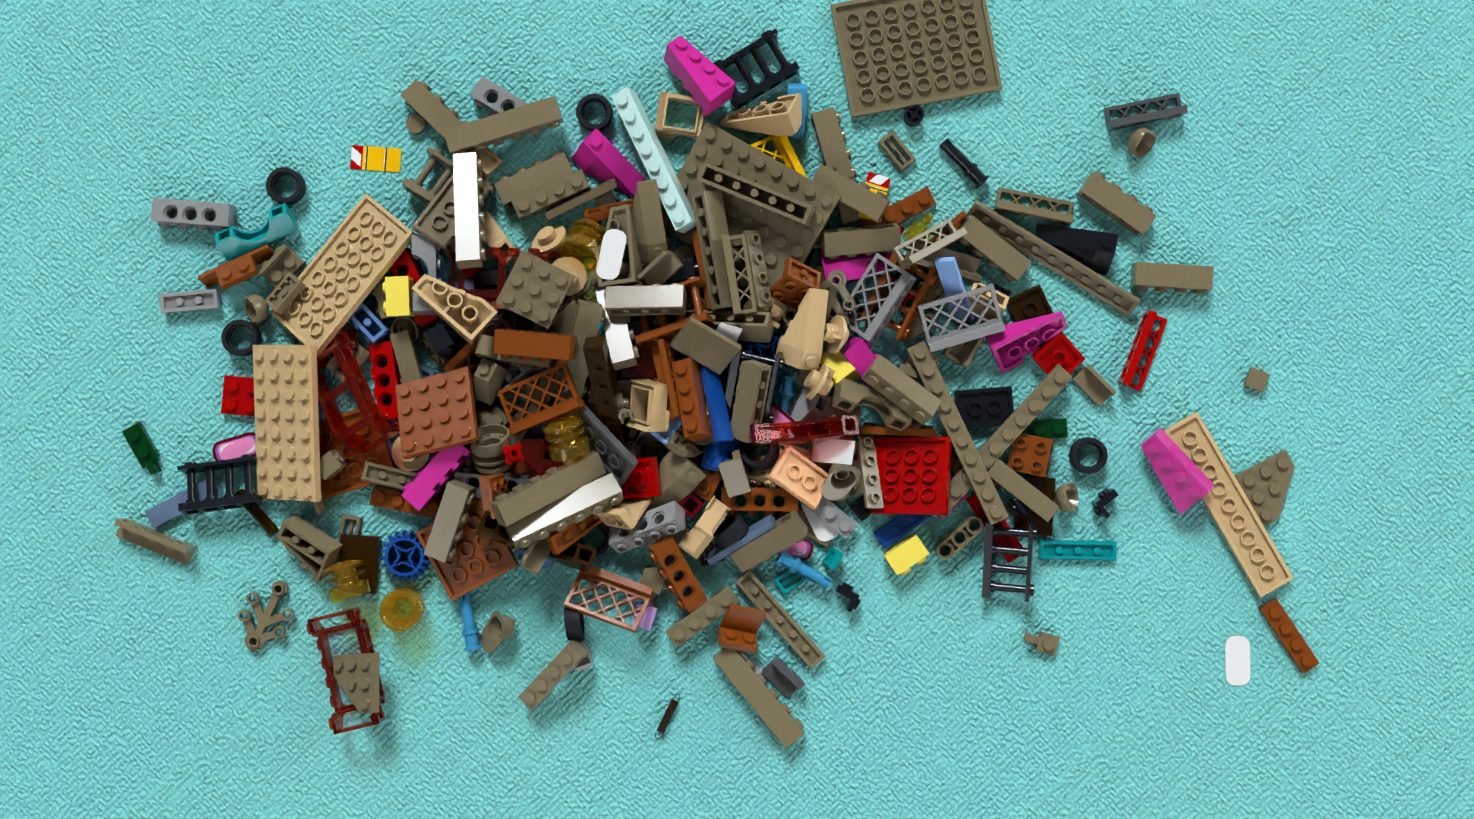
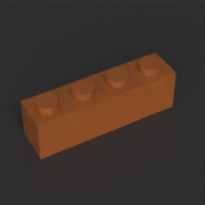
[494,329,577,363]
[672,357,711,442]

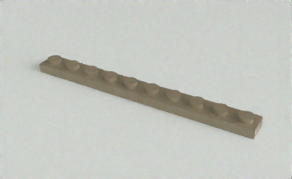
[965,200,1140,316]
[907,341,1009,525]
[938,364,1072,519]

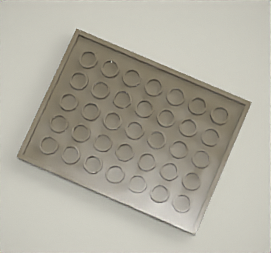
[830,0,1003,118]
[661,121,841,287]

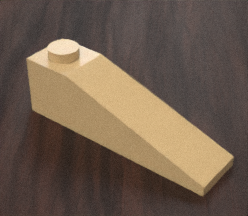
[720,93,802,136]
[411,274,498,345]
[775,288,829,371]

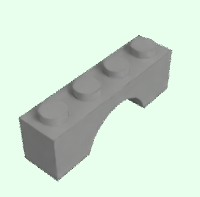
[411,235,441,315]

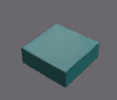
[822,546,844,570]

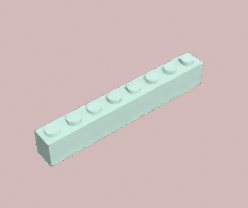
[611,87,696,234]

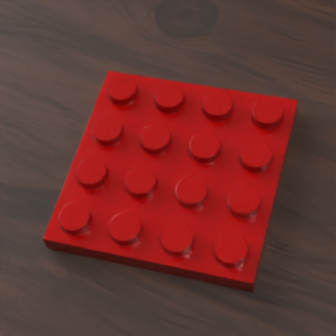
[870,437,951,515]

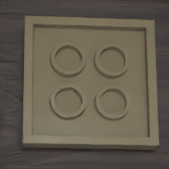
[495,250,576,329]

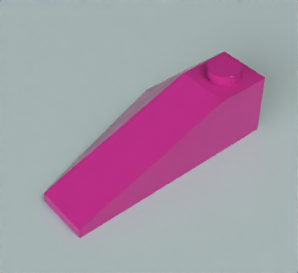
[571,128,646,197]

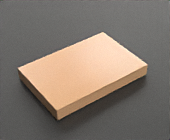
[768,444,829,510]

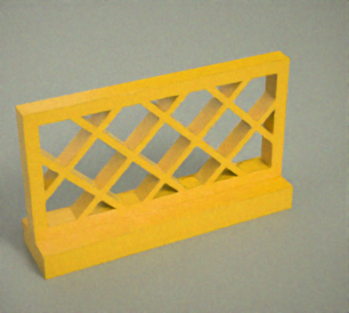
[750,135,807,177]

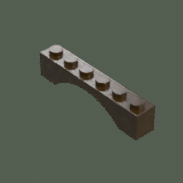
[583,336,627,448]
[476,511,597,573]

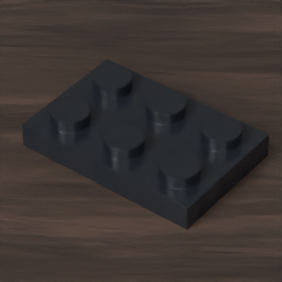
[953,386,1014,428]

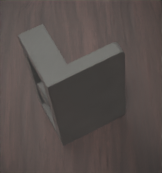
[761,655,805,698]

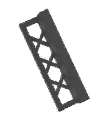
[1103,93,1188,131]

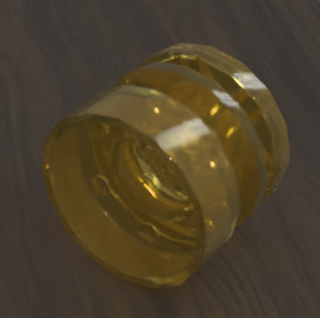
[558,219,606,271]
[542,415,591,462]
[322,559,371,603]
[379,587,425,631]

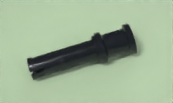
[939,138,989,189]

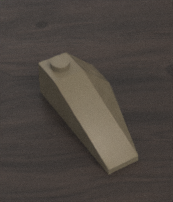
[632,179,668,263]

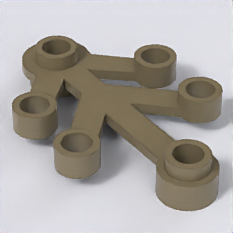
[820,269,856,326]
[238,580,295,651]

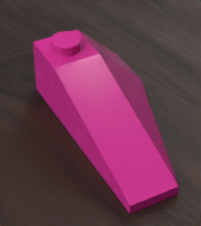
[818,249,900,283]
[985,312,1067,373]

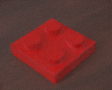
[1031,332,1085,375]
[221,375,255,416]
[622,456,661,499]

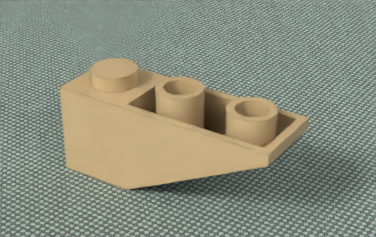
[481,210,520,267]

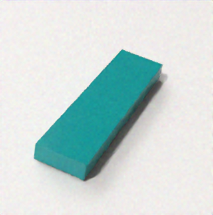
[1038,540,1116,561]

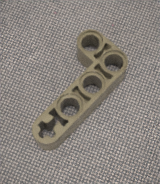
[475,335,556,370]

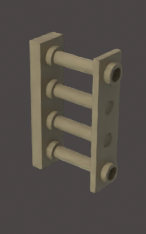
[402,147,495,205]

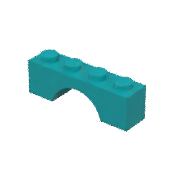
[215,203,298,261]

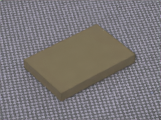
[670,317,741,374]

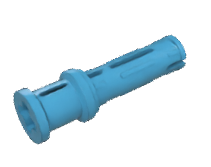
[777,375,797,414]
[775,551,832,590]
[459,592,482,651]

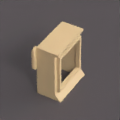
[655,91,705,140]
[625,379,670,432]
[677,496,730,559]

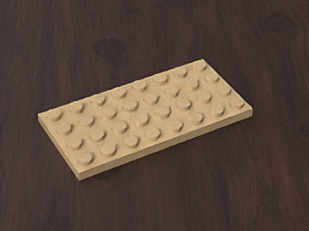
[270,193,417,356]
[252,345,321,502]

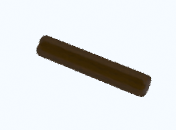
[235,489,279,536]

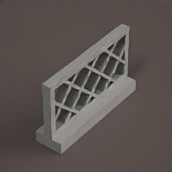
[842,253,917,344]
[917,284,1006,352]

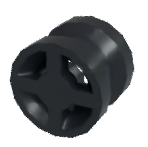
[903,105,924,127]

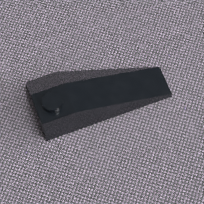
[1036,224,1118,275]

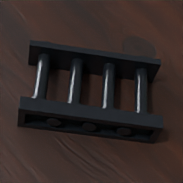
[713,29,800,111]
[725,342,785,431]
[177,454,263,515]
[982,519,1038,602]

